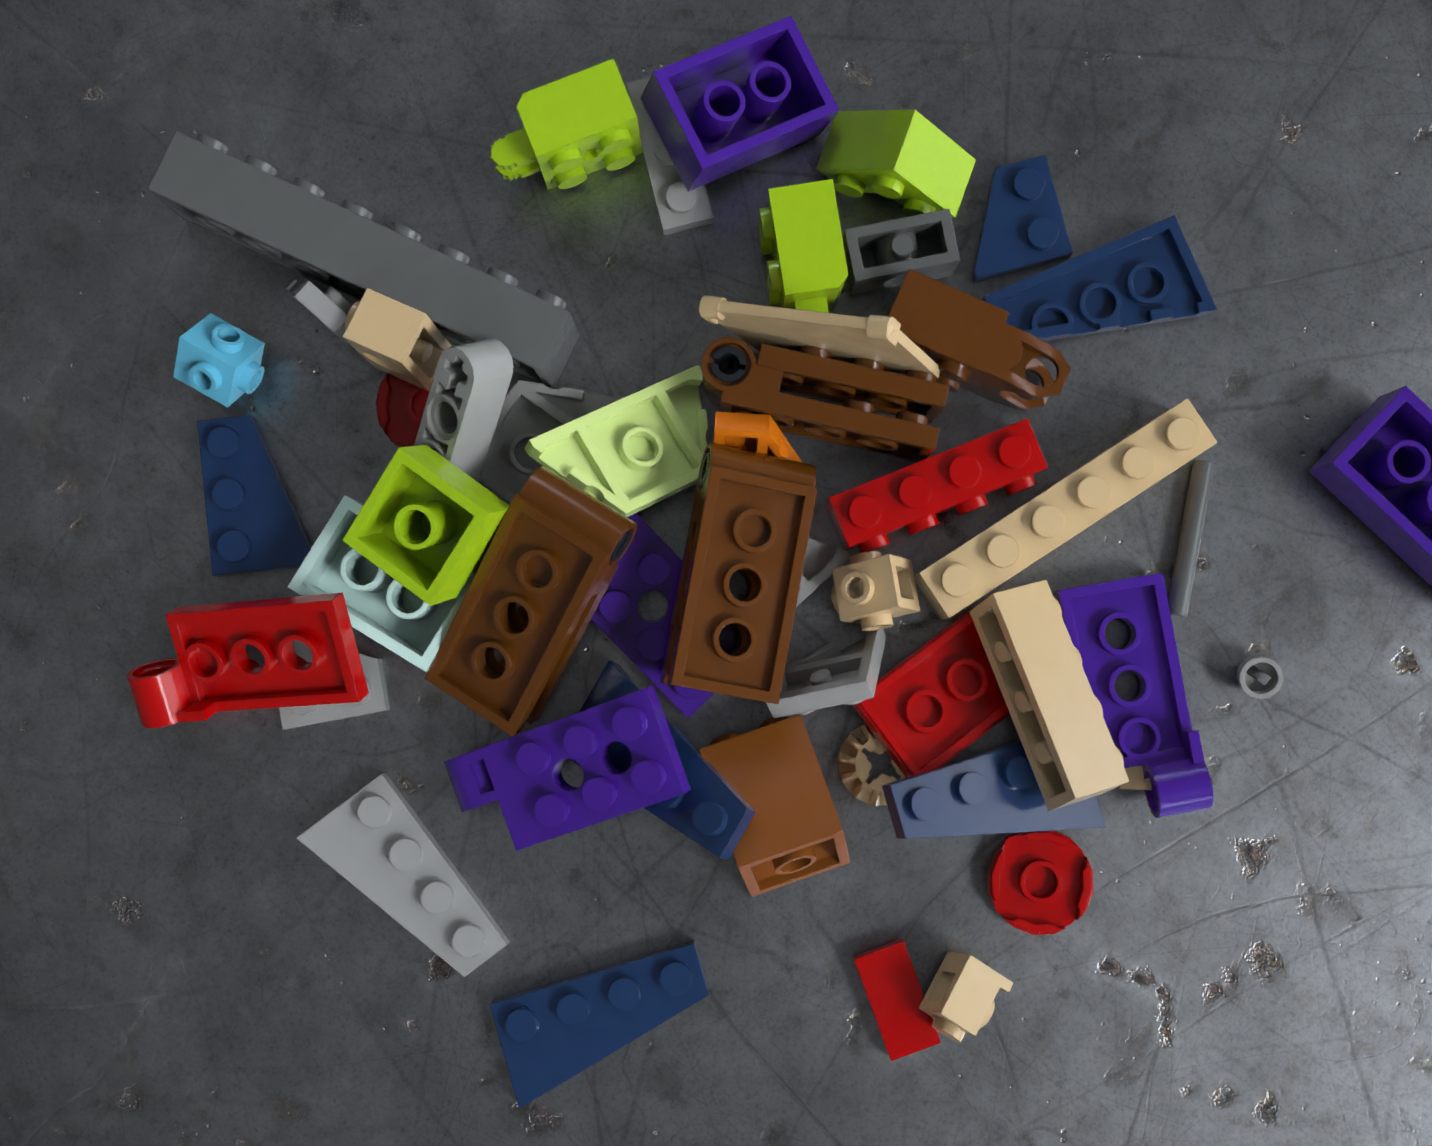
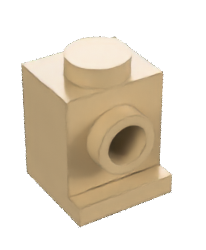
[919,951,1013,1043]

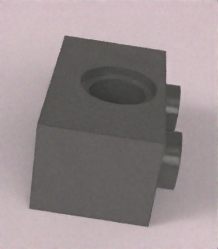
[842,209,960,296]

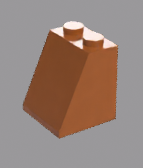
[699,714,851,897]

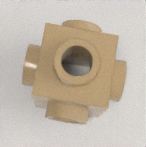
[831,551,920,631]

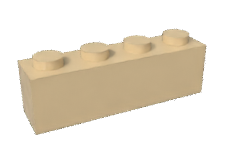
[969,580,1129,811]

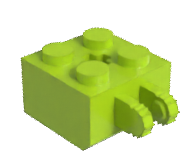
[490,58,643,189]
[757,179,848,313]

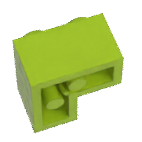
[816,109,976,218]

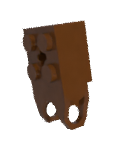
[888,269,1071,411]

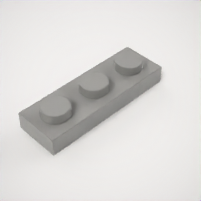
[626,76,713,236]

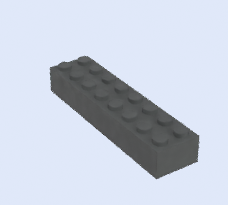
[148,131,580,388]

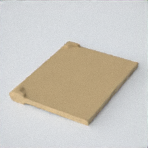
[699,295,940,378]

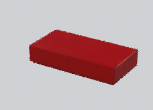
[853,938,941,1061]

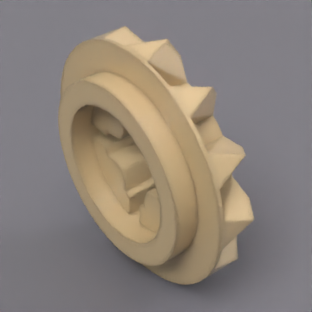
[838,724,906,806]

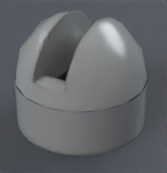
[1237,654,1284,699]

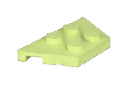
[524,365,708,517]

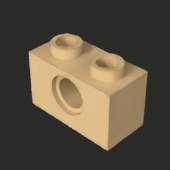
[343,288,452,392]

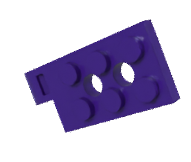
[591,513,737,718]
[1054,573,1213,818]
[444,685,691,851]

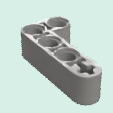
[414,338,513,550]

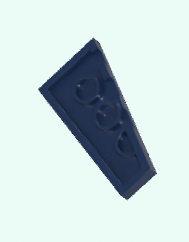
[981,215,1218,341]
[490,940,709,1109]

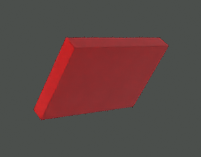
[852,607,1010,778]

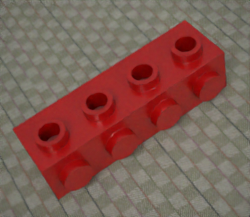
[825,418,1048,553]

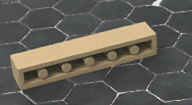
[914,398,1218,620]

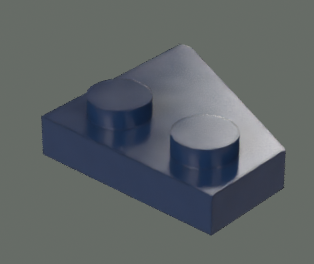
[971,155,1073,283]

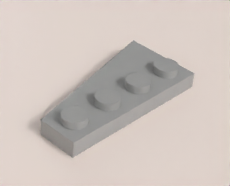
[297,773,510,977]

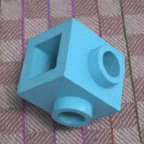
[173,313,265,407]

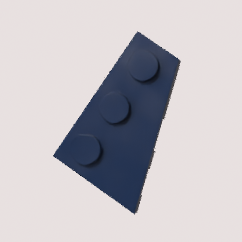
[197,415,311,577]

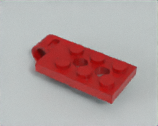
[127,592,369,728]

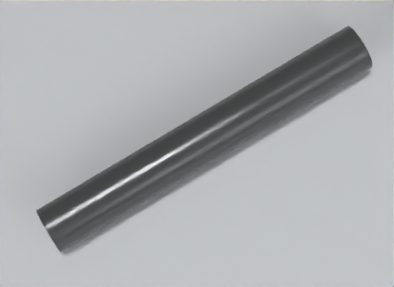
[1168,460,1215,617]

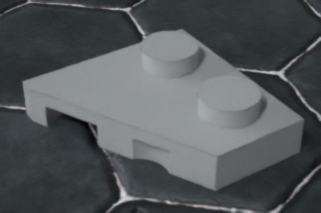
[285,273,360,354]

